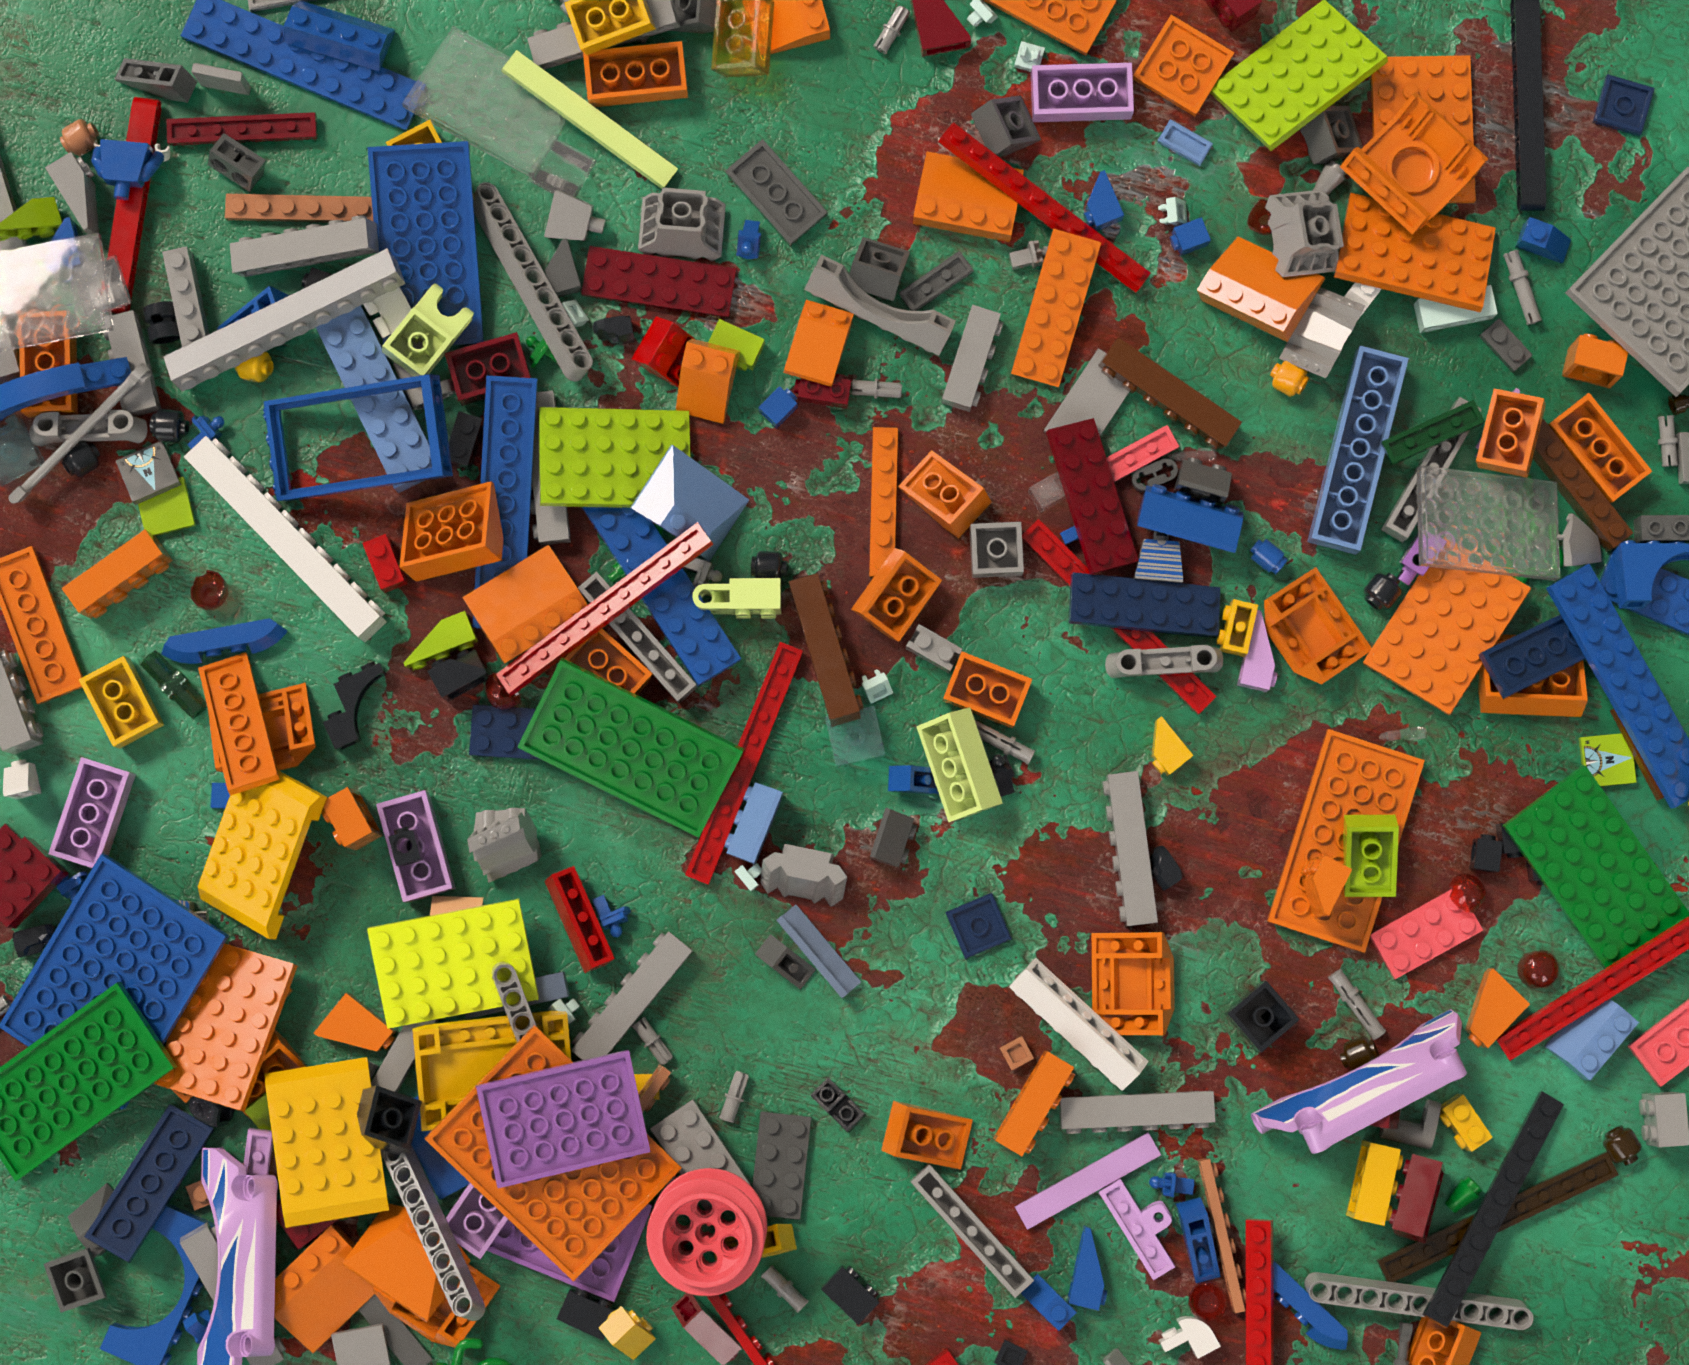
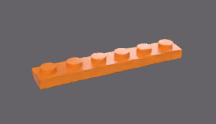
[869,427,898,577]

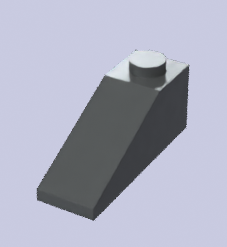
[115,58,197,103]

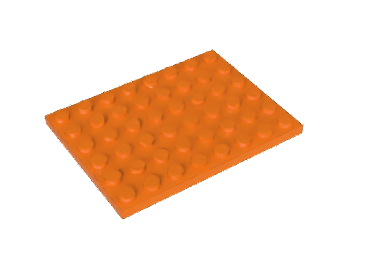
[425,1025,682,1282]

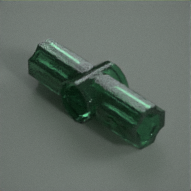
[140,650,207,719]

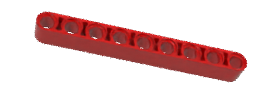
[101,97,161,314]

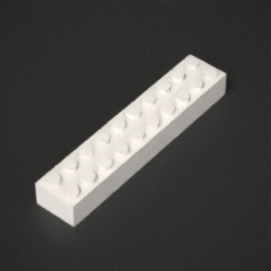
[184,436,387,642]

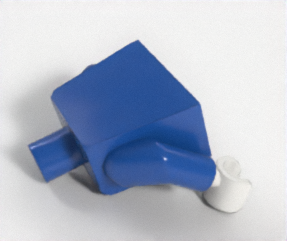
[91,139,170,200]

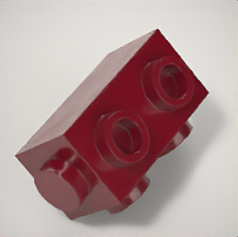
[794,374,851,409]

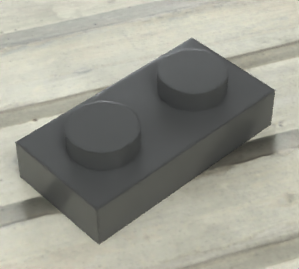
[1479,319,1532,373]

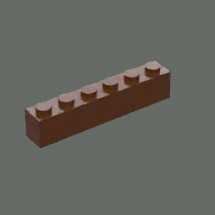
[1098,337,1242,450]
[1533,419,1633,552]
[789,573,864,727]

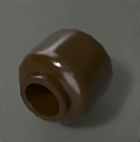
[1340,1036,1380,1071]
[1603,1125,1642,1166]

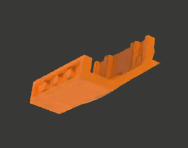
[1340,92,1489,235]

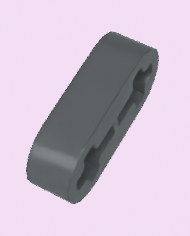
[1131,459,1178,492]

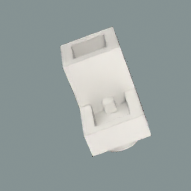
[1158,1316,1221,1358]

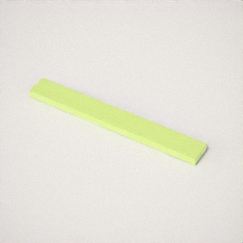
[501,50,678,189]

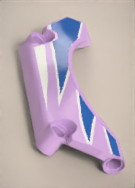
[1251,1009,1467,1154]
[197,1148,278,1365]

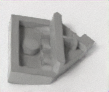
[1556,514,1602,566]

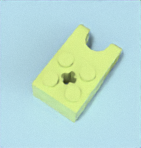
[382,284,474,377]
[692,578,781,619]

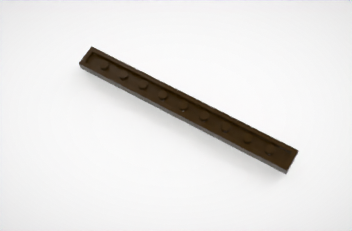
[1376,1151,1619,1282]

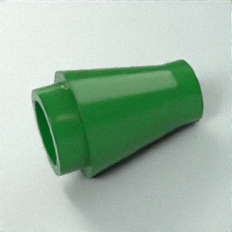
[1445,1176,1483,1214]

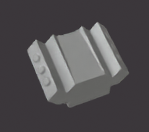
[638,187,726,262]
[1265,190,1344,277]
[1279,287,1365,378]
[467,808,541,883]
[760,844,847,907]

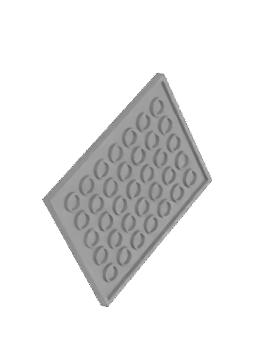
[1565,167,1689,397]

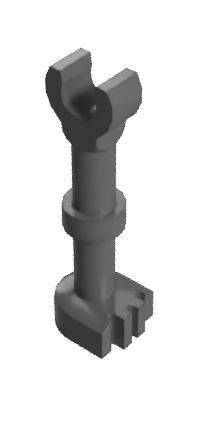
[1394,1322,1413,1365]

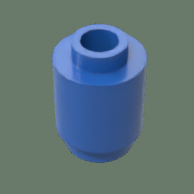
[1250,539,1288,575]

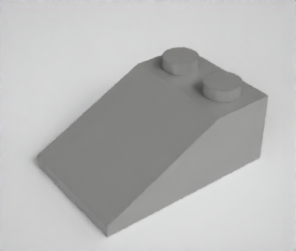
[45,152,99,242]

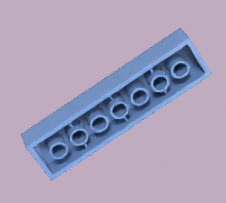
[316,305,432,493]
[1307,346,1409,555]

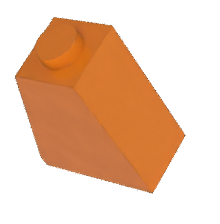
[1465,968,1530,1048]
[314,993,396,1051]

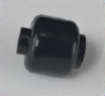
[150,409,189,443]
[61,441,100,478]
[751,551,788,579]
[1364,573,1401,611]

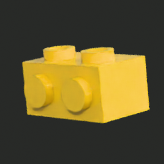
[1217,599,1258,657]
[1439,1094,1493,1152]
[599,1306,656,1360]

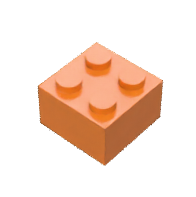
[1562,334,1628,389]

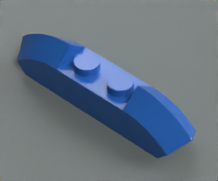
[161,618,287,664]
[1273,1260,1348,1349]

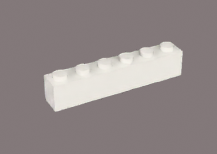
[1009,958,1149,1091]

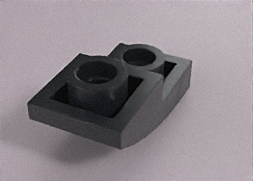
[810,1077,866,1133]

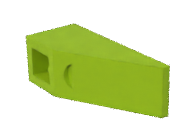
[0,197,62,241]
[404,611,478,670]

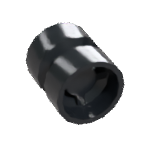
[143,301,180,344]

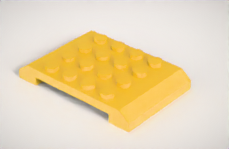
[198,770,327,940]
[412,1011,571,1131]
[265,1057,390,1228]

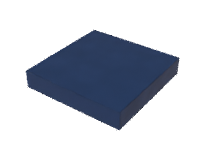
[1592,74,1655,137]
[945,893,1012,959]

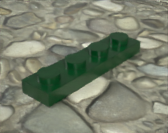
[1381,400,1485,466]

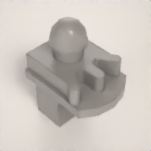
[1009,240,1048,270]
[683,558,723,588]

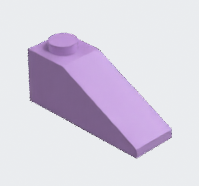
[1237,610,1277,692]

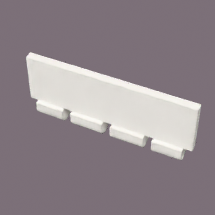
[363,287,422,349]

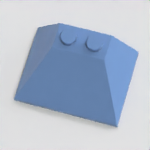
[630,445,749,562]

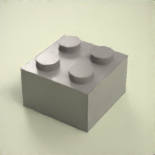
[970,522,1024,578]
[1639,1092,1689,1147]

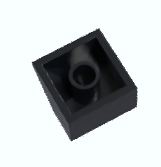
[427,649,492,702]
[1224,980,1300,1053]
[357,1085,422,1155]

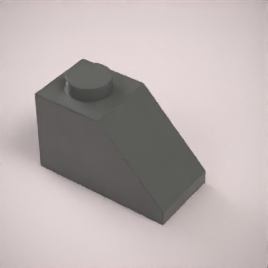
[545,239,582,298]
[755,934,816,990]

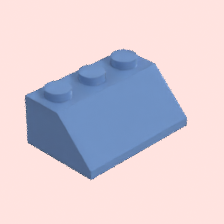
[724,782,784,865]
[1544,999,1639,1081]

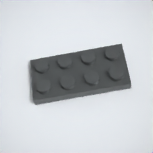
[725,139,828,247]
[752,1111,811,1220]

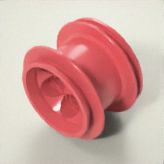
[646,1168,767,1296]

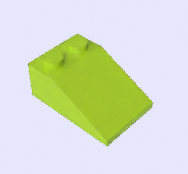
[1343,815,1399,897]

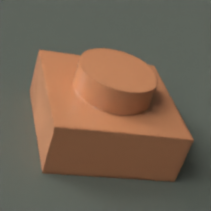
[999,1036,1034,1071]

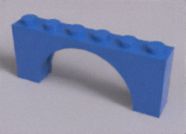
[1612,540,1689,609]
[100,1204,215,1365]

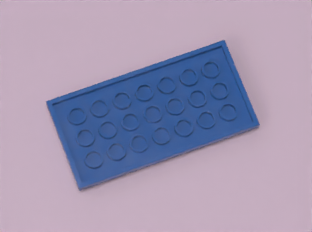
[367,141,484,345]

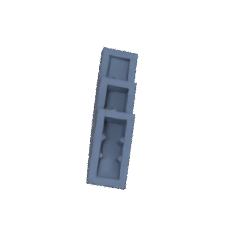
[465,971,570,1019]

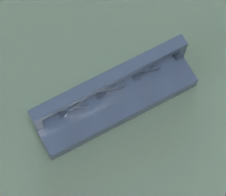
[776,905,861,998]

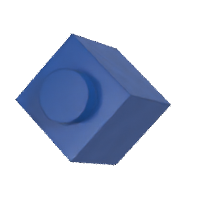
[1170,217,1211,256]
[758,386,798,429]

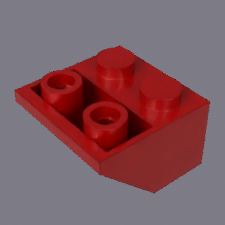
[631,316,695,388]

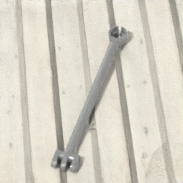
[9,363,152,503]

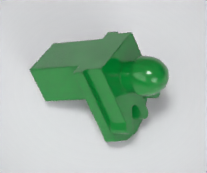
[526,336,558,369]

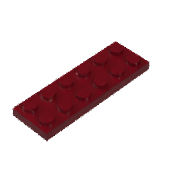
[581,246,737,319]
[1046,418,1138,575]

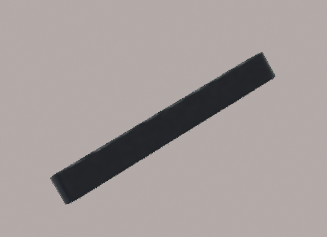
[1510,0,1546,212]

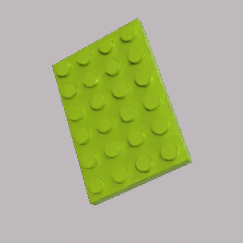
[1210,0,1388,151]
[538,407,690,508]

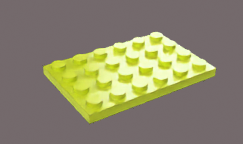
[367,899,539,1029]

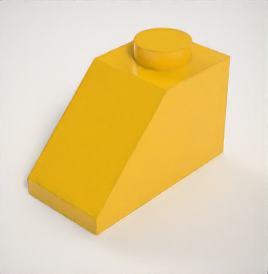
[1151,716,1193,776]

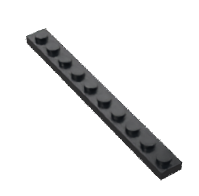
[1422,1091,1564,1328]

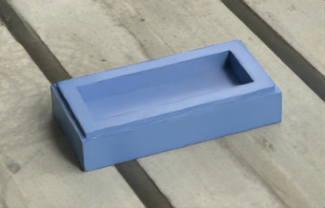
[1157,119,1213,166]

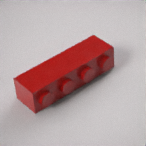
[544,866,615,973]

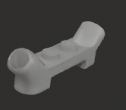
[29,410,148,447]
[1105,645,1223,678]

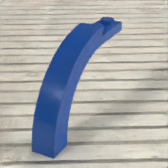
[0,357,131,421]

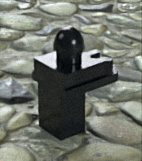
[989,754,1015,797]

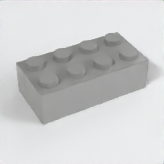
[0,647,44,755]
[650,1099,751,1211]

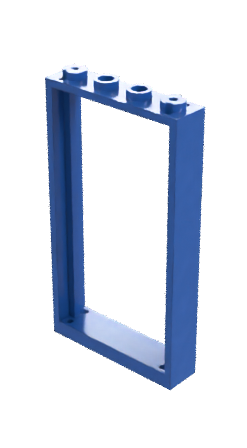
[263,374,453,501]

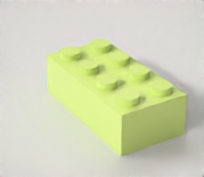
[916,707,1003,822]

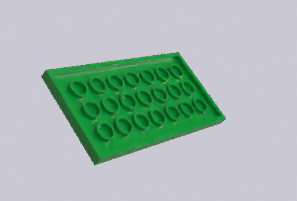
[517,658,744,838]
[1502,765,1689,969]
[0,981,177,1182]

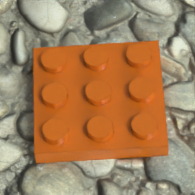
[1132,15,1235,116]

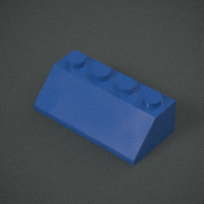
[284,1,395,71]
[1137,484,1243,553]

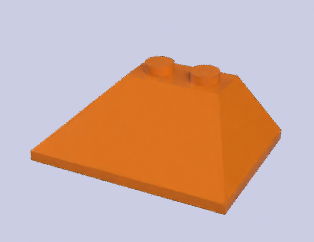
[1264,567,1372,685]
[208,683,316,772]
[1091,932,1175,1035]
[342,1204,471,1323]
[372,1264,500,1348]

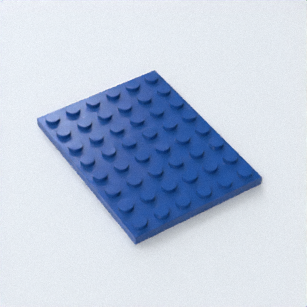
[0,854,229,1109]

